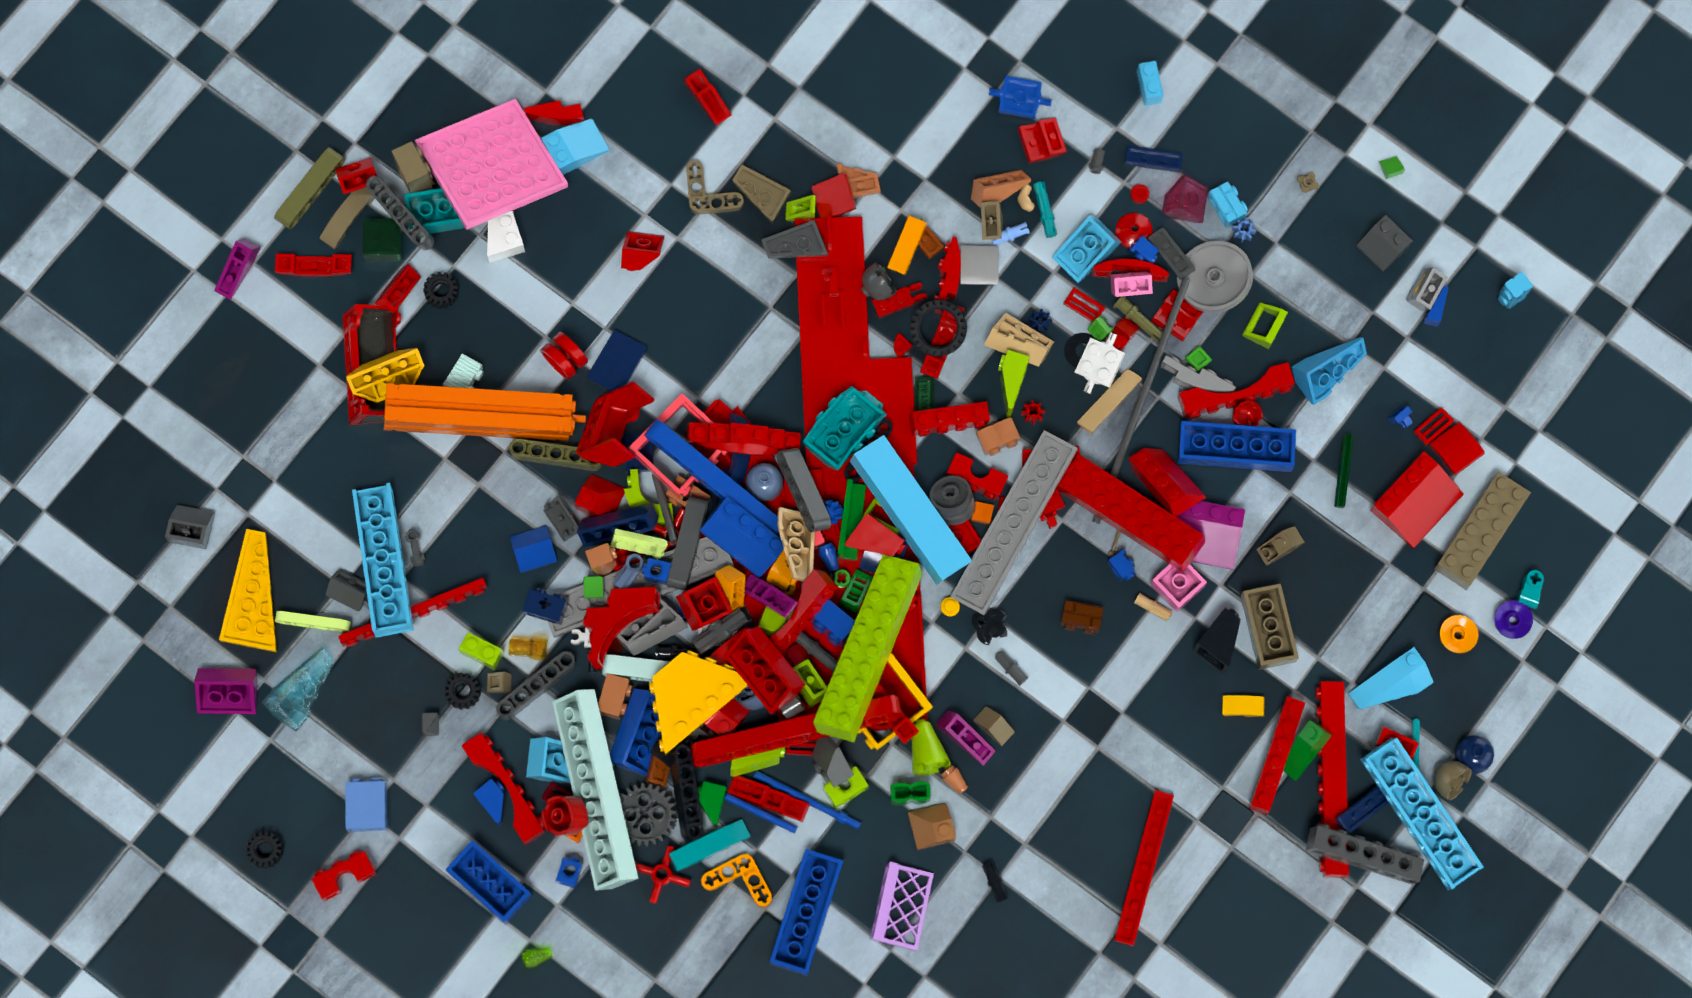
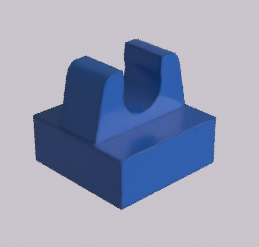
[1387,406,1413,428]

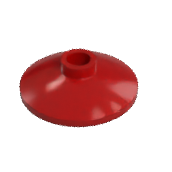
[1115,213,1153,248]

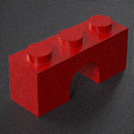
[946,452,1009,500]
[311,850,377,902]

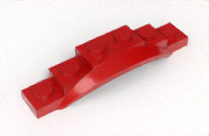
[687,422,801,455]

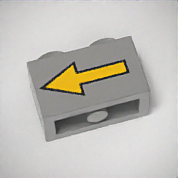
[1406,267,1448,311]

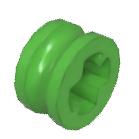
[834,569,850,588]

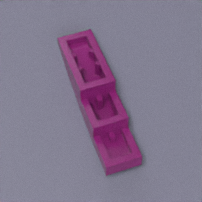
[745,574,798,618]

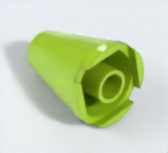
[912,719,951,776]

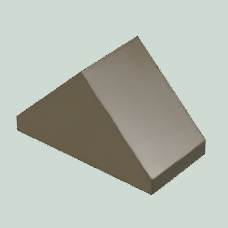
[981,201,1003,240]
[973,706,1015,747]

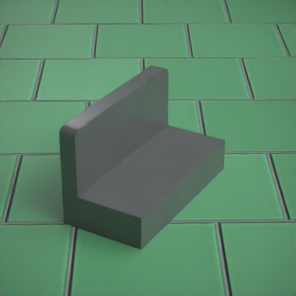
[326,569,367,612]

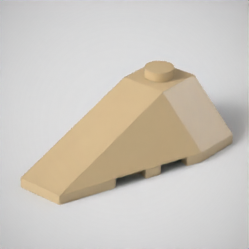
[777,507,815,582]

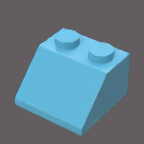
[526,737,571,783]

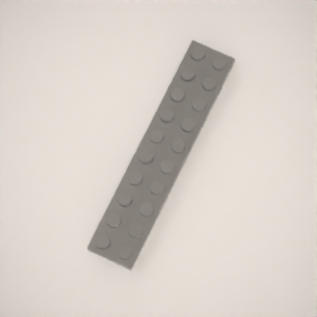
[950,430,1078,616]
[542,537,735,638]

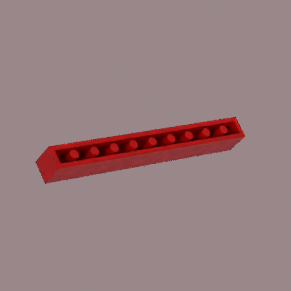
[1315,681,1349,878]

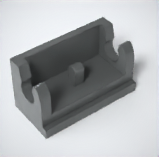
[543,496,579,542]

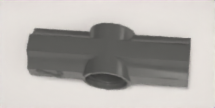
[691,608,748,655]

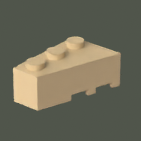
[984,313,1054,367]

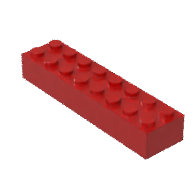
[1057,454,1206,573]

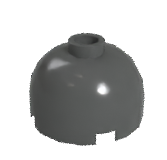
[861,262,897,301]

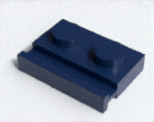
[624,433,654,473]

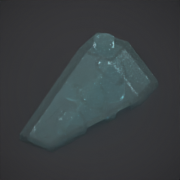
[262,648,334,731]

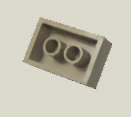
[392,141,435,193]

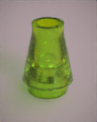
[521,947,552,969]

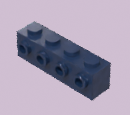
[577,502,659,548]

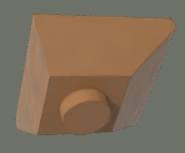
[908,803,956,850]

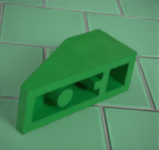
[1283,720,1332,781]

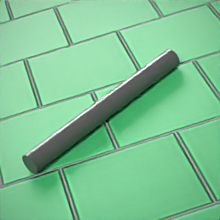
[652,474,678,543]

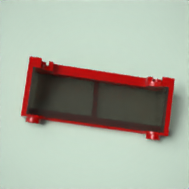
[342,304,401,425]

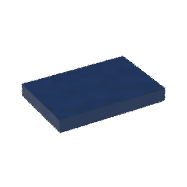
[586,329,648,392]

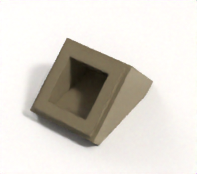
[487,672,512,693]

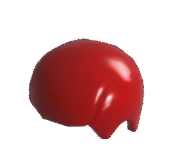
[1232,400,1263,427]

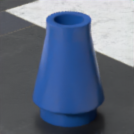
[818,543,840,573]

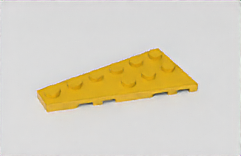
[219,529,277,653]

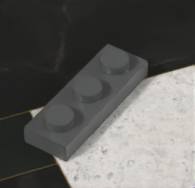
[1148,227,1196,281]

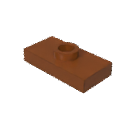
[645,754,670,788]

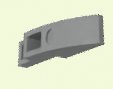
[1161,355,1236,393]

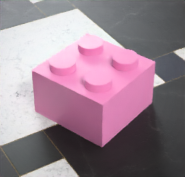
[1150,564,1207,612]

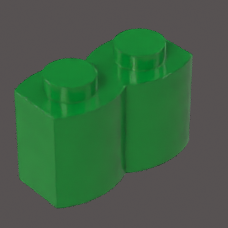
[890,781,931,806]

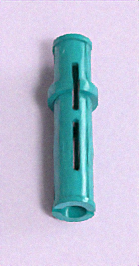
[1033,182,1057,238]

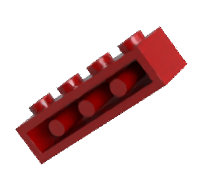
[909,401,990,437]

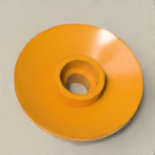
[1439,615,1478,653]

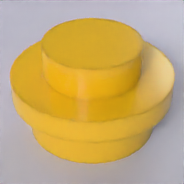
[940,597,960,617]

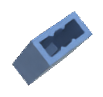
[345,778,387,832]

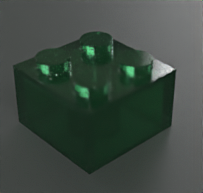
[362,218,403,262]

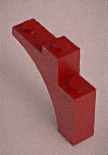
[583,587,661,669]

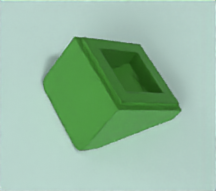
[1379,156,1405,179]
[583,576,604,598]

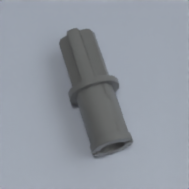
[995,651,1028,686]

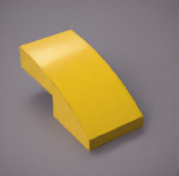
[1222,695,1265,717]

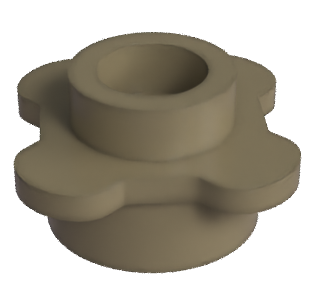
[1297,172,1319,193]

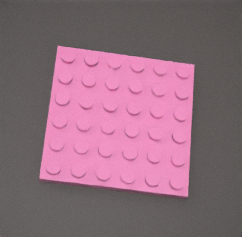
[415,99,568,230]

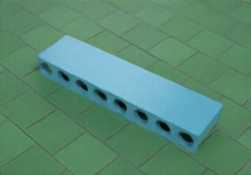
[849,435,972,585]
[352,483,414,638]
[1360,738,1484,890]

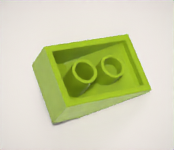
[998,350,1030,418]

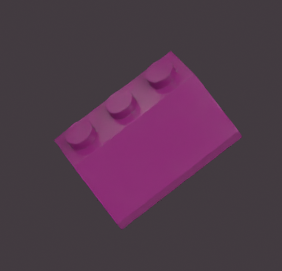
[194,668,258,714]

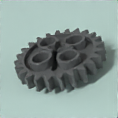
[621,783,678,847]

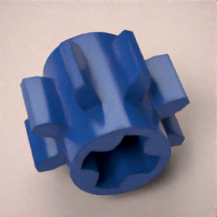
[825,500,843,524]

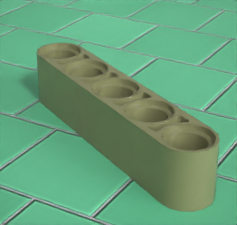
[274,147,345,229]
[509,439,603,471]

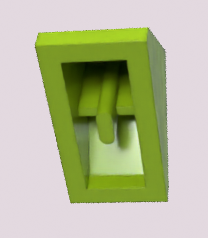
[786,195,816,221]

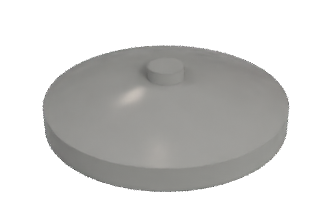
[1177,241,1253,313]

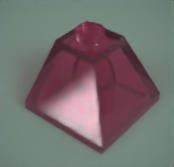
[1162,175,1208,223]

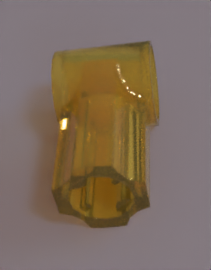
[508,637,548,660]

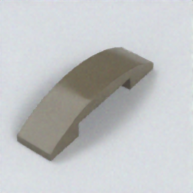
[319,187,377,250]

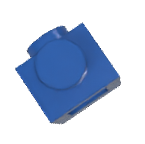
[1127,236,1159,264]
[1107,549,1136,582]

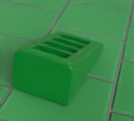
[839,569,873,613]

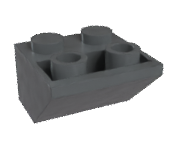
[165,505,215,549]

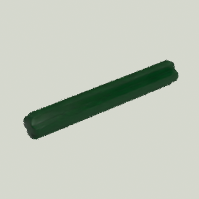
[1334,434,1354,508]

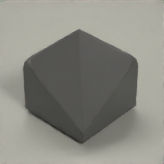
[422,713,439,736]

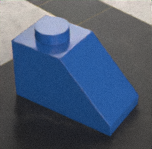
[473,779,505,826]

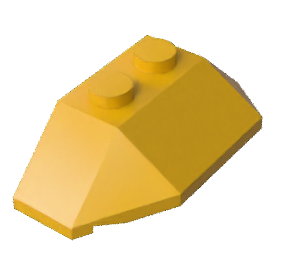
[346,348,424,403]

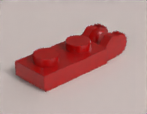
[872,283,927,318]

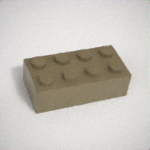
[1240,583,1299,670]

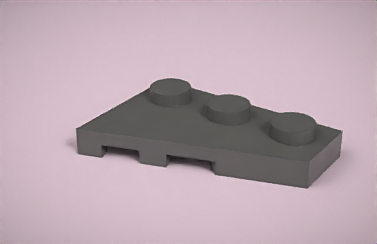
[761,220,828,259]

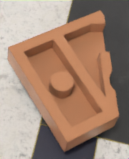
[836,164,881,198]

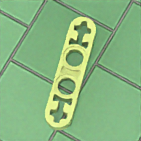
[275,611,351,633]

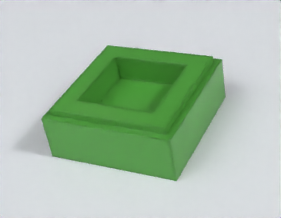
[1185,346,1212,373]

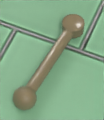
[1108,530,1121,558]

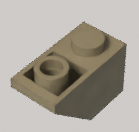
[1257,526,1305,565]

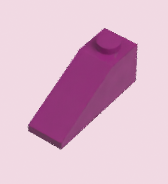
[214,238,260,300]
[936,710,996,766]

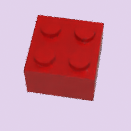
[676,577,733,632]

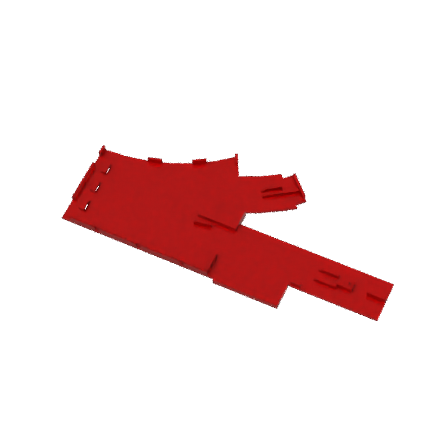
[683,215,928,731]

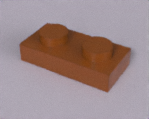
[918,219,944,260]

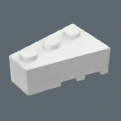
[487,211,525,263]

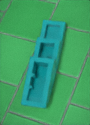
[669,819,751,872]

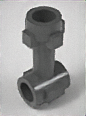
[405,529,425,567]

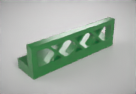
[837,479,866,561]

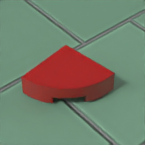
[894,333,913,358]

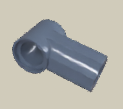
[612,554,645,589]

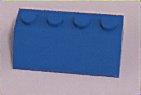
[699,496,784,578]
[610,688,661,777]

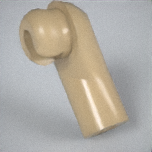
[1018,185,1035,212]

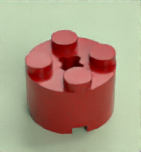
[542,796,589,836]

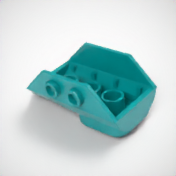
[803,386,887,470]

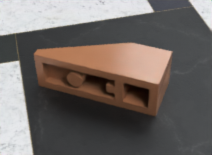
[971,170,1031,208]
[585,543,618,577]

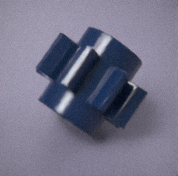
[1028,309,1052,333]

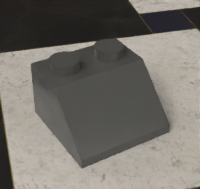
[1356,215,1413,272]
[812,736,854,788]

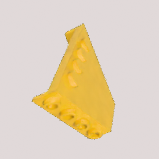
[649,650,748,755]

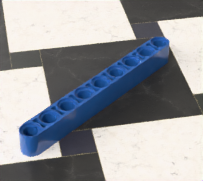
[644,419,780,537]

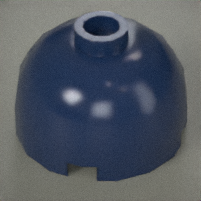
[1454,735,1495,775]

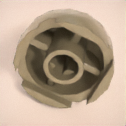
[1434,761,1472,800]

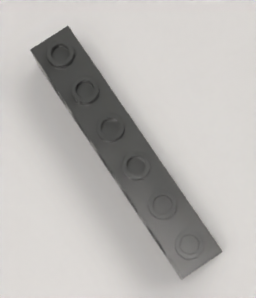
[1305,824,1424,885]

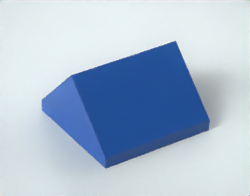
[510,526,557,573]

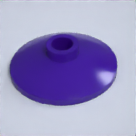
[1494,600,1533,639]

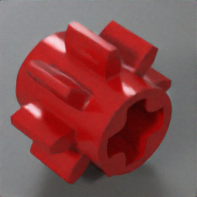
[1021,400,1045,425]

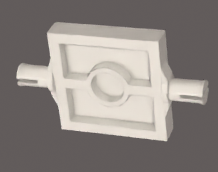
[1075,332,1125,394]

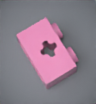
[1110,271,1153,297]

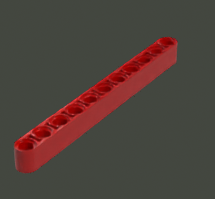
[691,695,902,767]

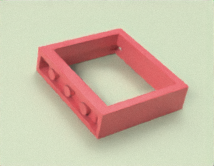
[629,393,728,498]

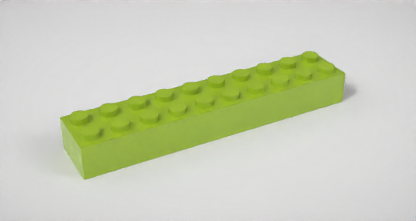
[813,554,922,742]

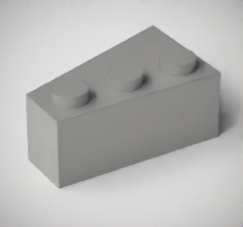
[616,598,688,656]

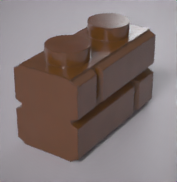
[1060,600,1104,635]

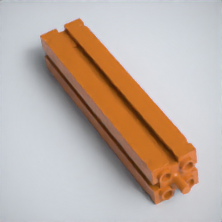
[384,383,586,441]

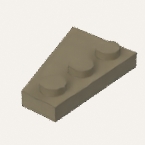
[732,164,791,224]

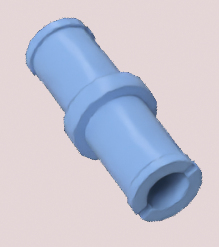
[993,222,1030,246]

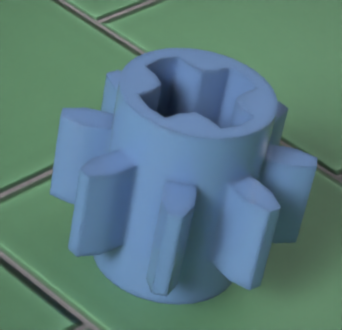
[1232,218,1256,242]

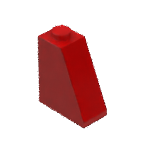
[844,513,906,556]

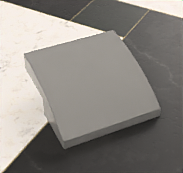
[960,245,998,284]

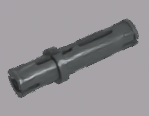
[795,631,838,673]

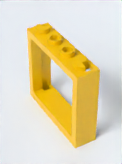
[858,653,933,751]

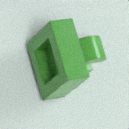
[1087,316,1113,342]

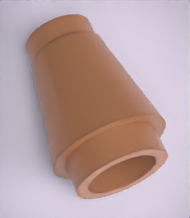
[940,765,968,794]

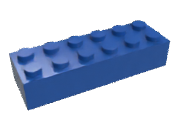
[1177,421,1296,472]
[769,849,843,976]

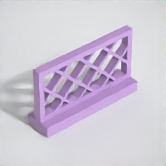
[870,862,934,951]

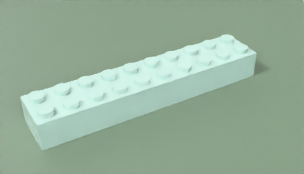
[552,689,638,891]

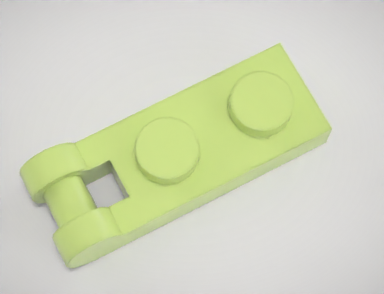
[610,529,668,560]

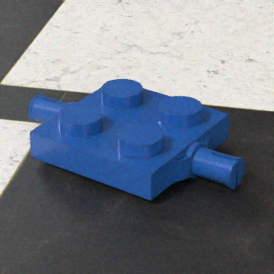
[988,76,1052,119]

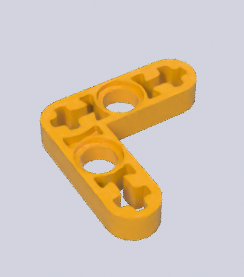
[701,854,772,908]

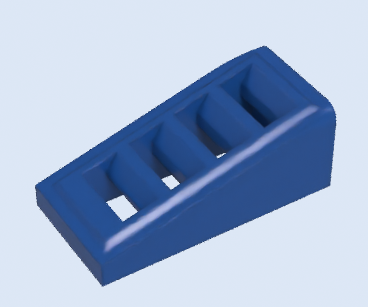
[1424,286,1448,327]

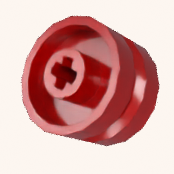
[540,332,588,380]

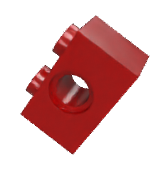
[335,157,377,194]

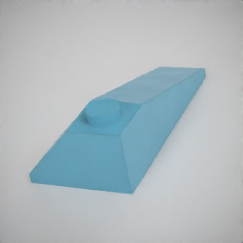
[1348,647,1434,710]

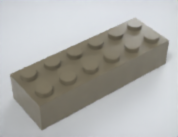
[1434,471,1531,590]

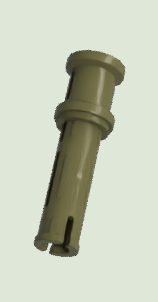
[1113,296,1163,342]

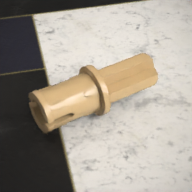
[1134,593,1172,621]

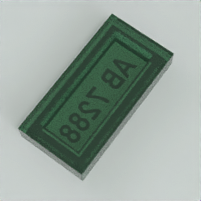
[915,377,934,411]

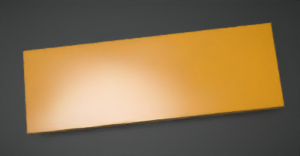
[887,215,927,275]

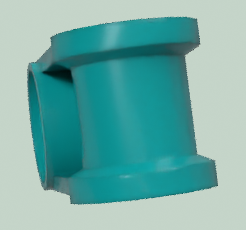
[1517,570,1544,609]

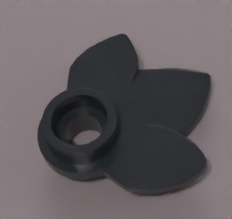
[972,609,1007,645]

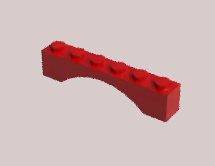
[1177,362,1295,419]
[768,569,838,655]
[1248,696,1306,815]
[461,733,545,846]

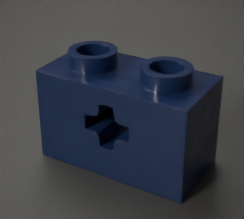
[522,588,568,625]

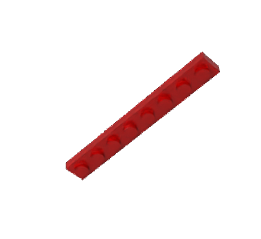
[338,578,487,647]
[1114,790,1174,946]

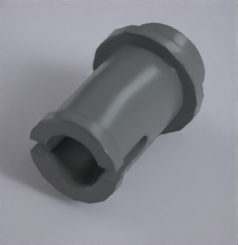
[1089,149,1105,174]

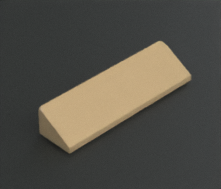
[1077,369,1142,435]

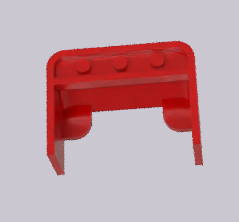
[576,382,655,467]

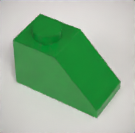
[698,781,727,827]

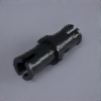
[982,861,1008,903]

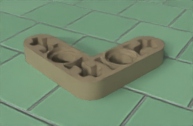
[686,160,744,214]

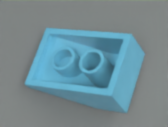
[541,119,610,175]
[1052,216,1121,283]

